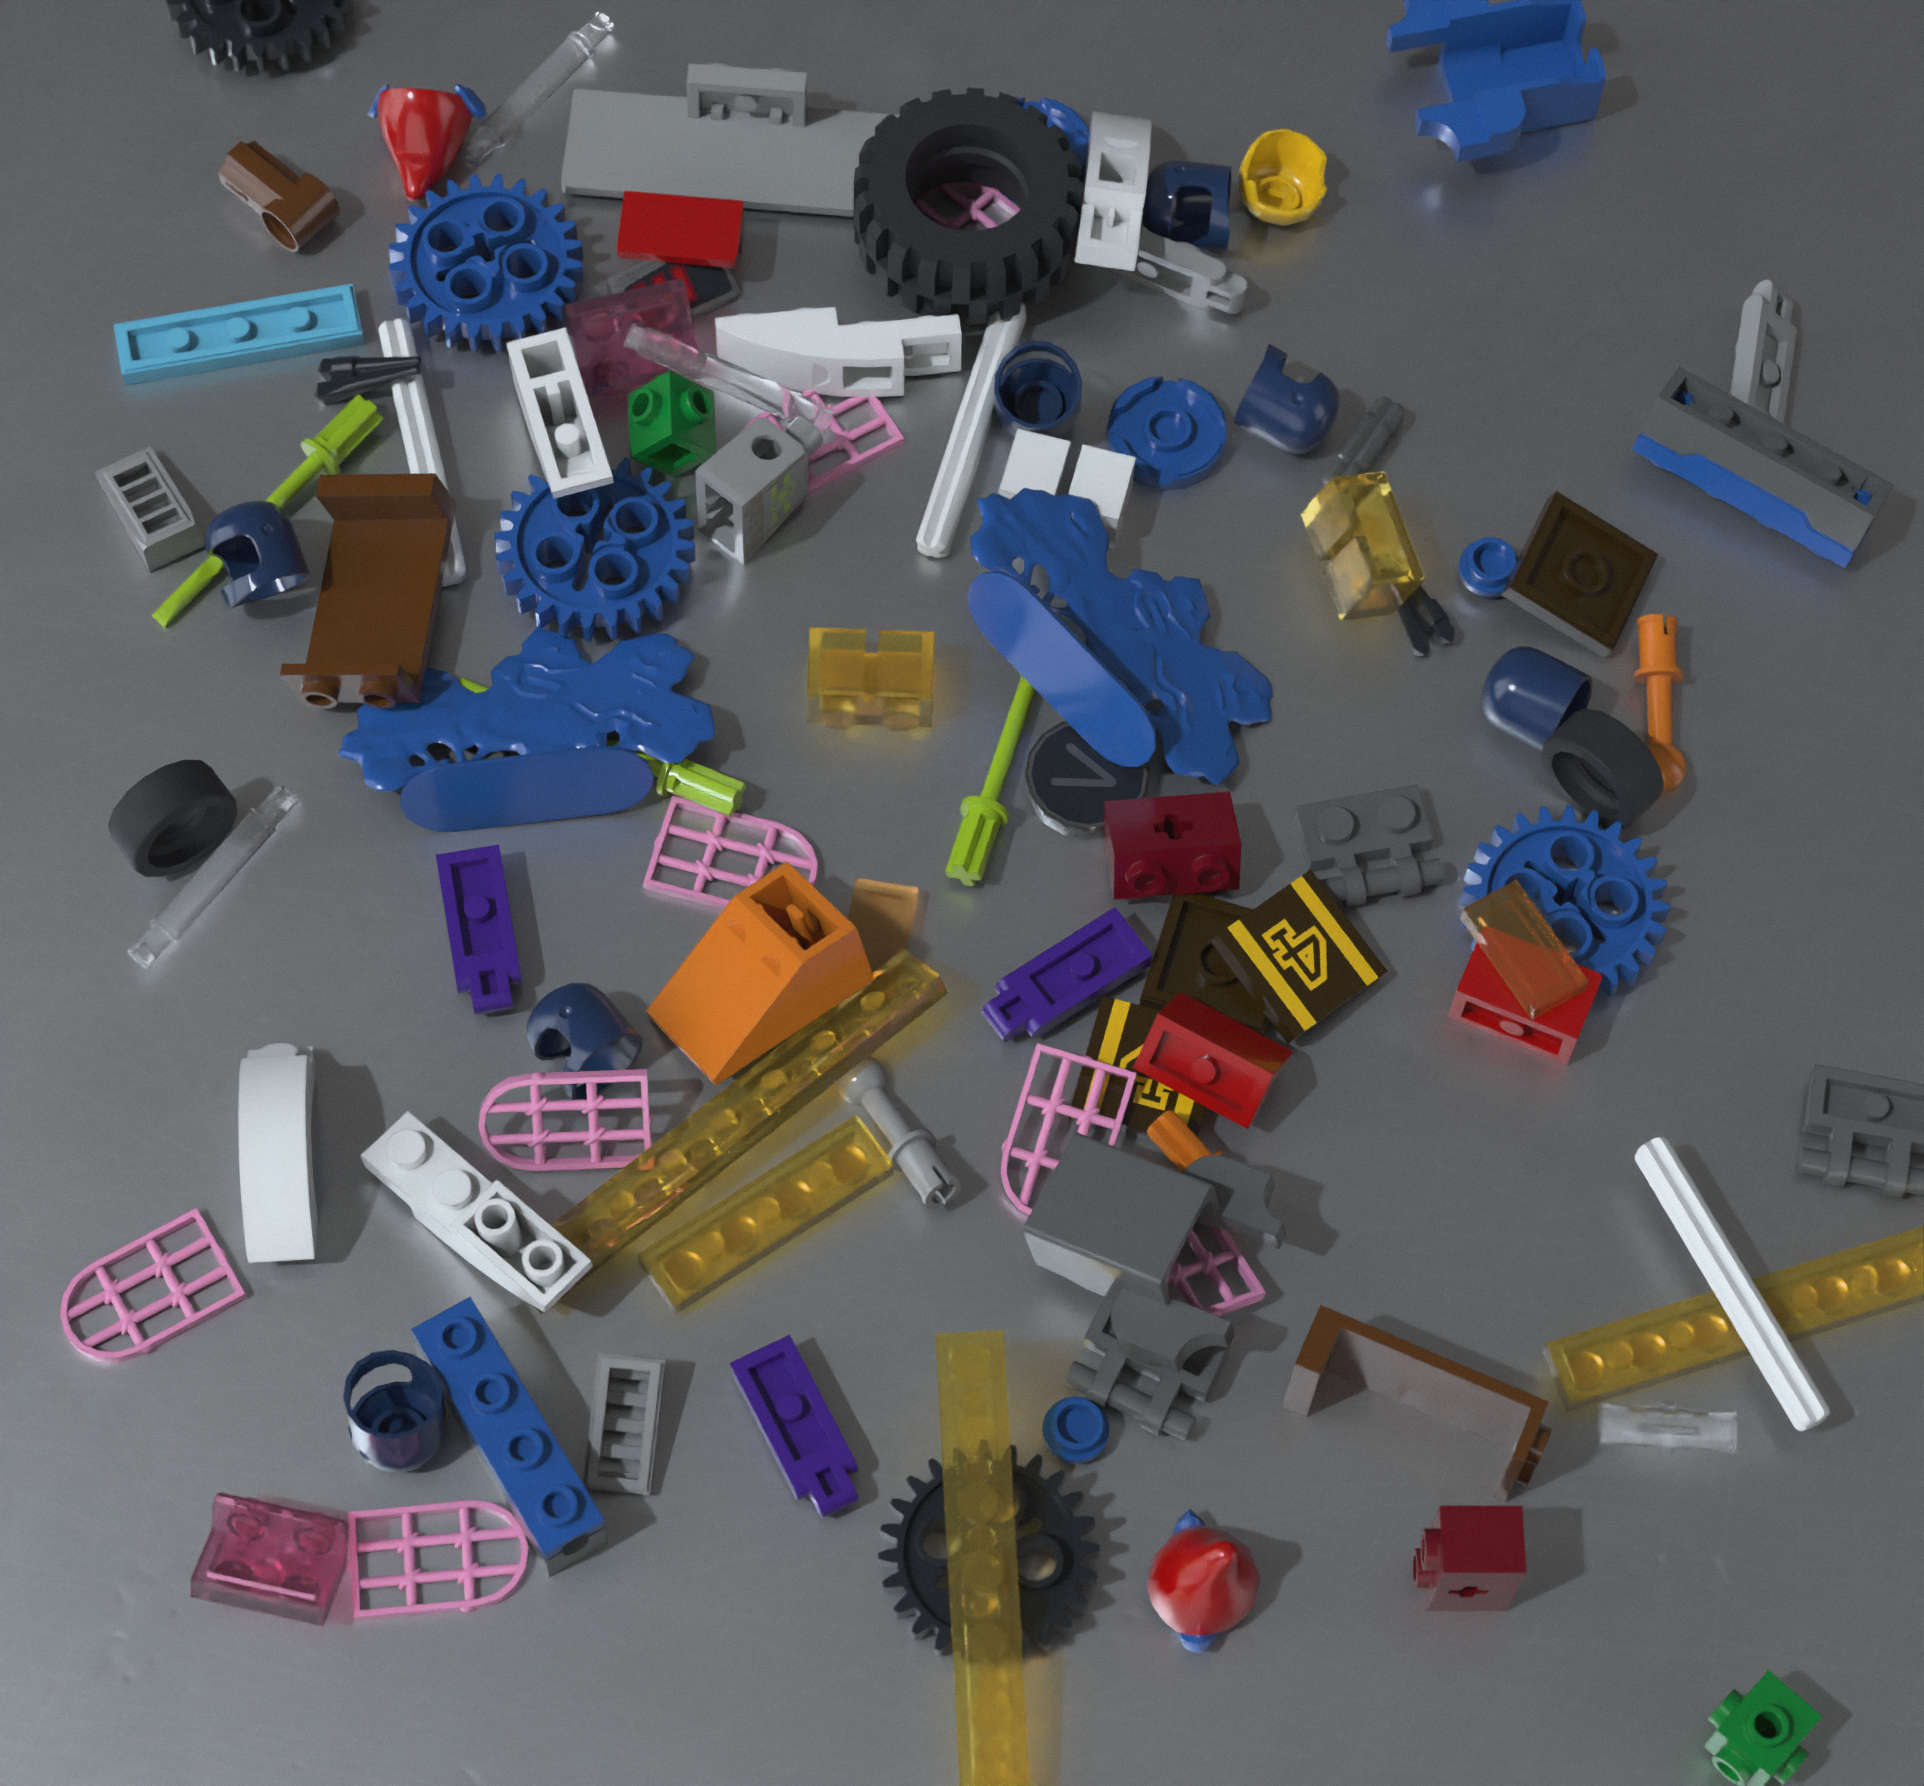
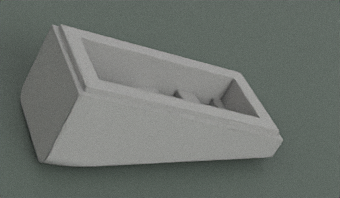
[95,446,205,572]
[583,1353,666,1495]

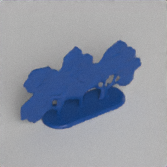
[968,487,1273,786]
[338,627,715,832]

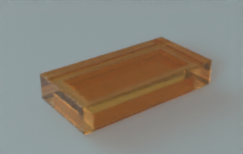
[842,878,918,1011]
[1460,879,1589,1020]

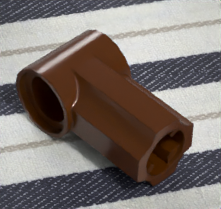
[218,141,340,252]

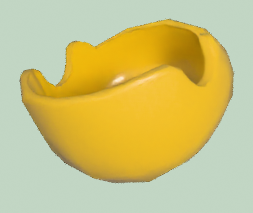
[1238,128,1328,226]

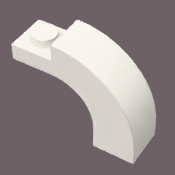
[238,1043,318,1263]

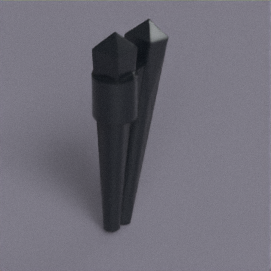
[314,356,422,405]
[1377,551,1455,656]

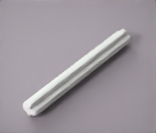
[916,302,1027,559]
[378,318,468,587]
[1635,1136,1830,1431]

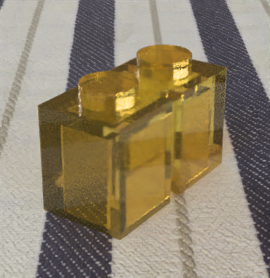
[1301,471,1426,621]
[807,627,935,732]

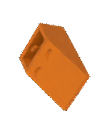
[646,862,875,1086]

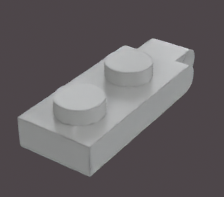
[1097,225,1247,314]
[1729,279,1797,424]

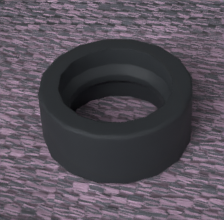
[1541,708,1664,830]
[108,759,238,877]

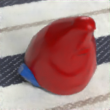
[367,84,487,202]
[1146,1509,1261,1653]

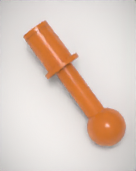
[1634,614,1687,792]

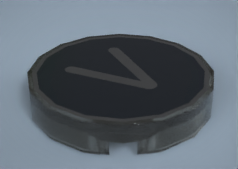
[1024,721,1150,840]

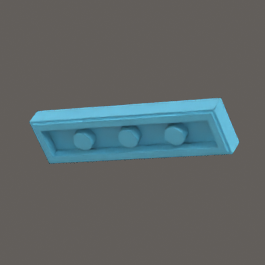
[113,283,364,386]

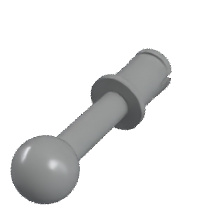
[836,1055,962,1209]

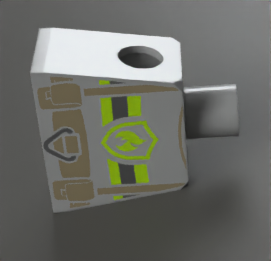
[695,416,823,565]

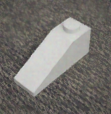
[506,327,614,499]

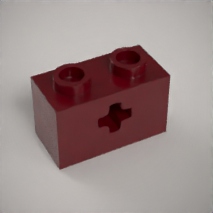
[1103,791,1242,900]
[1412,1505,1527,1611]

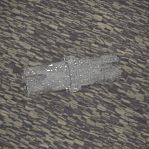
[1597,1401,1737,1455]

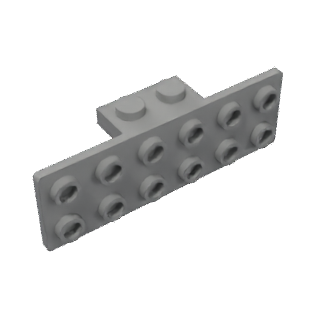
[561,63,916,217]

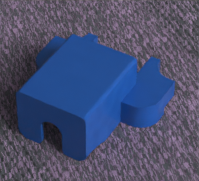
[1385,0,1606,162]

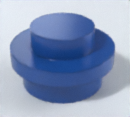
[1458,537,1518,597]
[1042,1397,1110,1464]

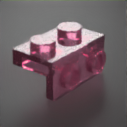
[565,278,704,396]
[190,1492,349,1627]

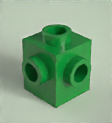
[628,370,717,478]
[1704,1670,1823,1786]

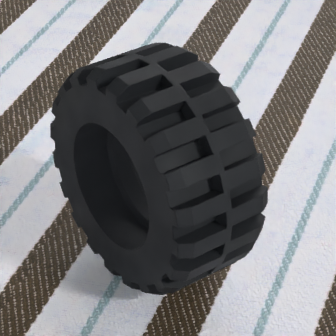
[853,88,1083,324]

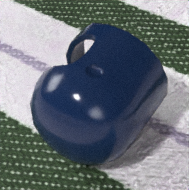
[1142,160,1232,253]
[994,341,1082,439]
[1233,344,1340,454]
[205,501,311,611]
[1480,646,1593,752]
[526,983,643,1100]
[343,1350,447,1473]

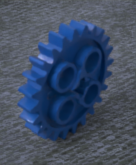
[388,174,584,353]
[494,457,696,642]
[1460,805,1670,997]

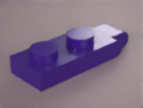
[436,844,522,1015]
[981,907,1153,1042]
[729,1334,859,1518]

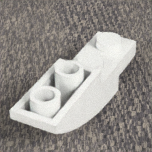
[1075,111,1151,271]
[715,307,962,397]
[361,1111,593,1313]

